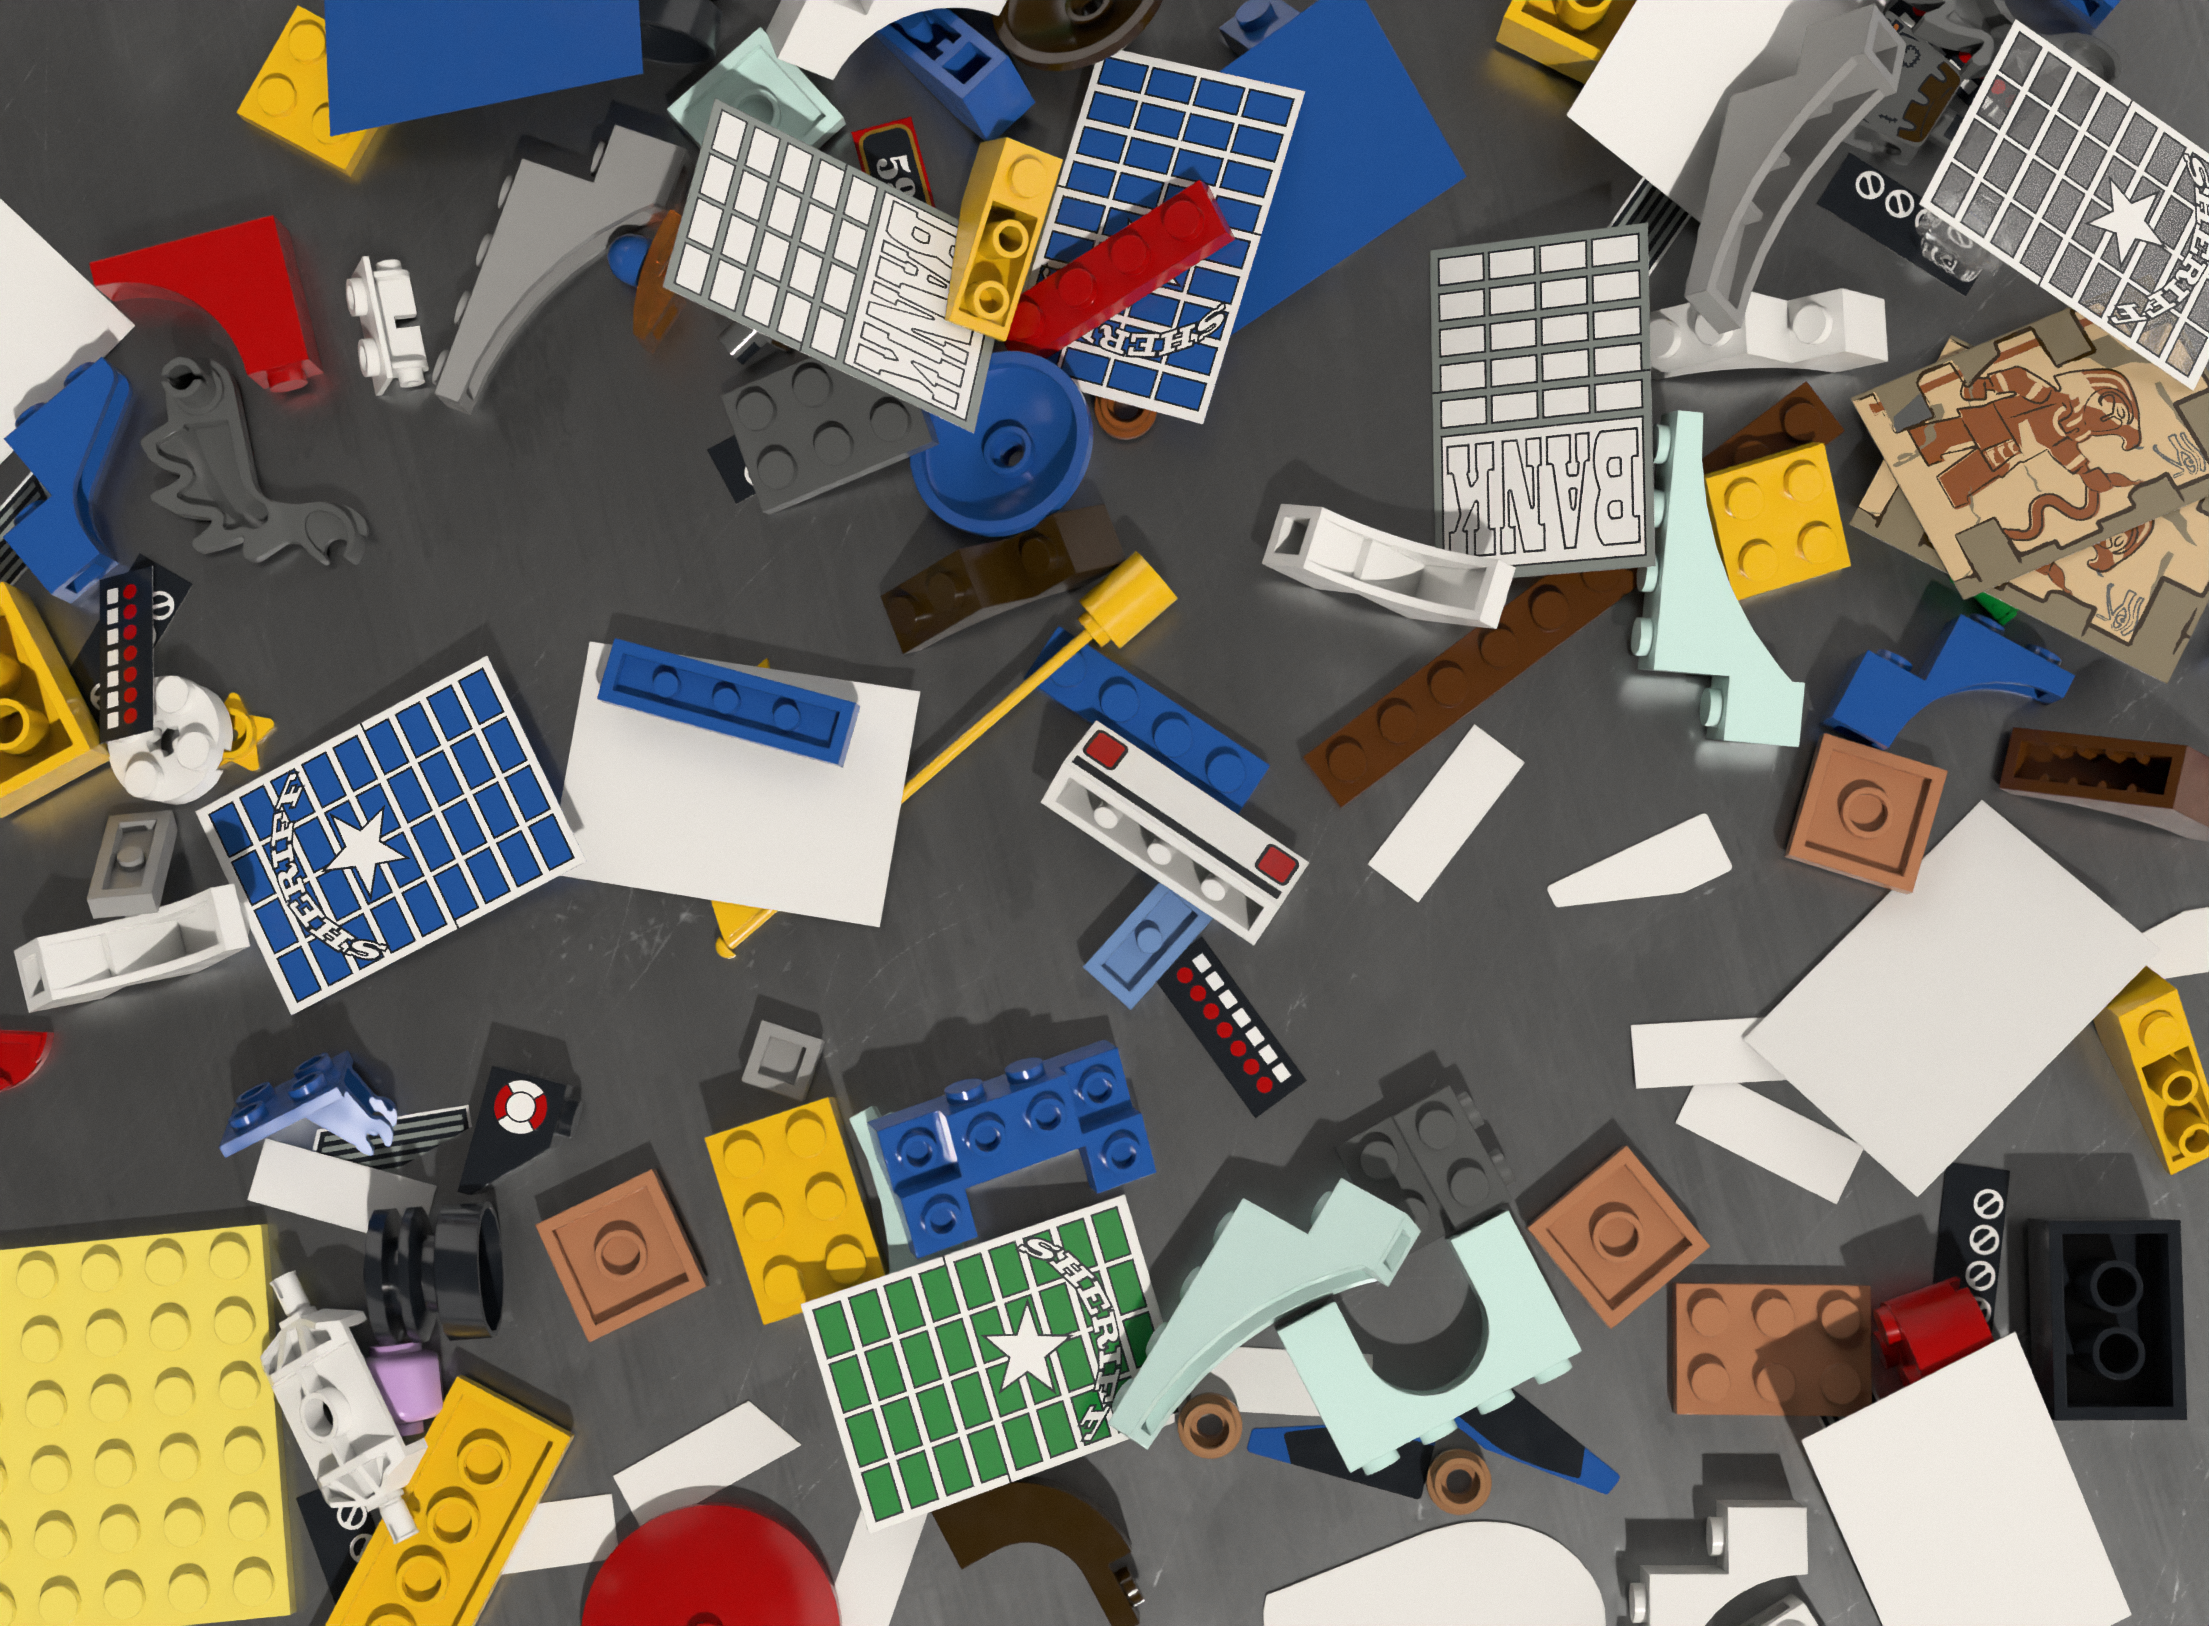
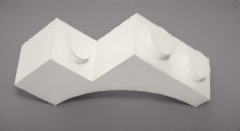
[766,0,1007,80]
[1650,288,1888,380]
[1262,504,1516,629]
[14,884,250,1013]
[1629,1500,1808,1626]

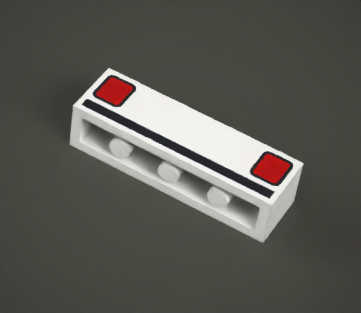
[1041,720,1309,945]

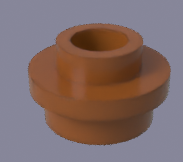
[1094,396,1157,440]

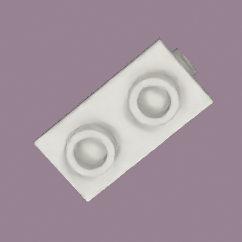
[346,256,429,396]

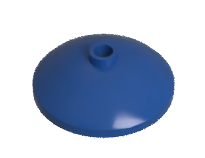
[910,351,1093,537]

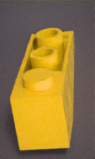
[945,137,1063,342]
[2093,965,2209,1175]

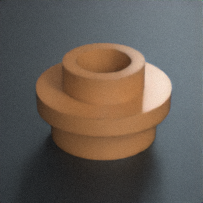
[1178,1392,1242,1459]
[1426,1448,1492,1515]

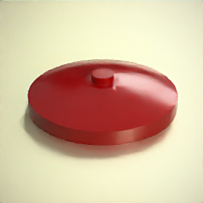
[581,1502,842,1626]

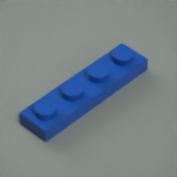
[1023,626,1270,814]
[597,638,861,768]

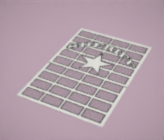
[1919,19,2209,391]

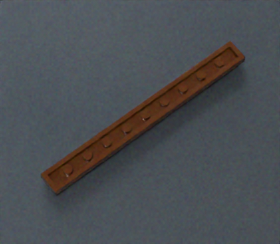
[1301,381,1845,810]

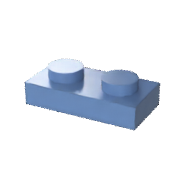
[1083,882,1214,1010]

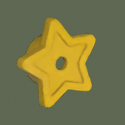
[218,692,274,771]

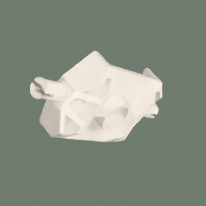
[260,1270,428,1545]

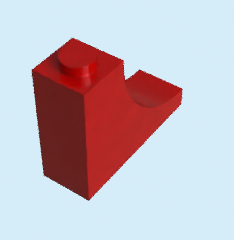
[89,215,324,392]

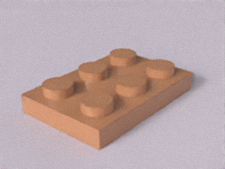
[1672,1282,1872,1416]

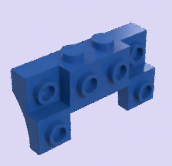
[866,1039,1156,1259]

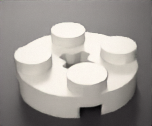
[108,675,233,805]

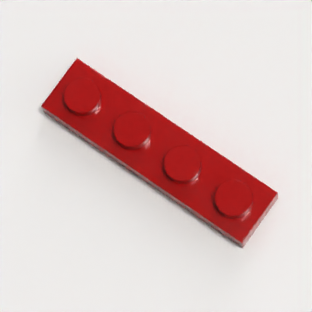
[1004,180,1235,359]

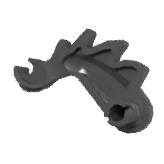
[1903,0,2122,101]
[141,357,369,566]

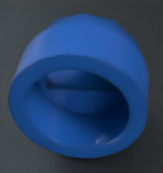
[607,233,660,289]

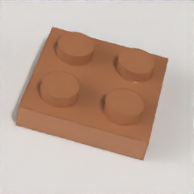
[1784,733,1948,895]
[1525,1145,1710,1329]
[535,1169,709,1342]

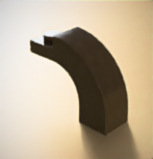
[931,1476,1145,1626]

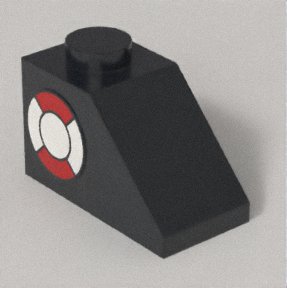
[457,1066,582,1195]

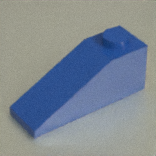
[874,8,1035,141]

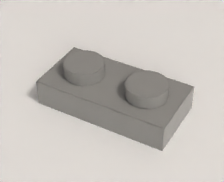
[87,810,178,919]

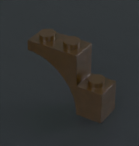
[880,504,1126,654]

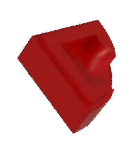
[0,1030,54,1092]

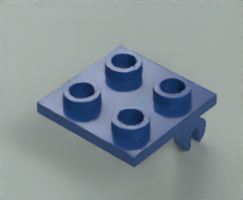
[219,1050,398,1158]

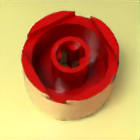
[1872,1276,1995,1387]

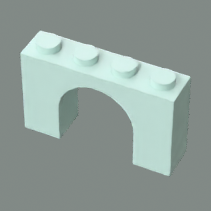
[1274,1209,1582,1475]

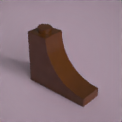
[1999,727,2209,841]

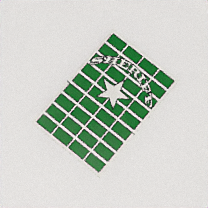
[800,1194,1187,1534]

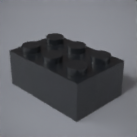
[2028,1218,2187,1421]

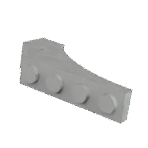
[1684,3,1906,334]
[432,124,695,415]

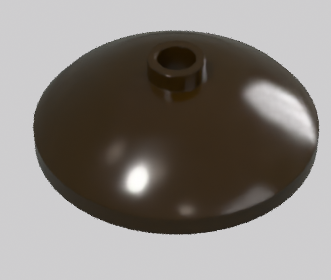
[992,0,1163,71]

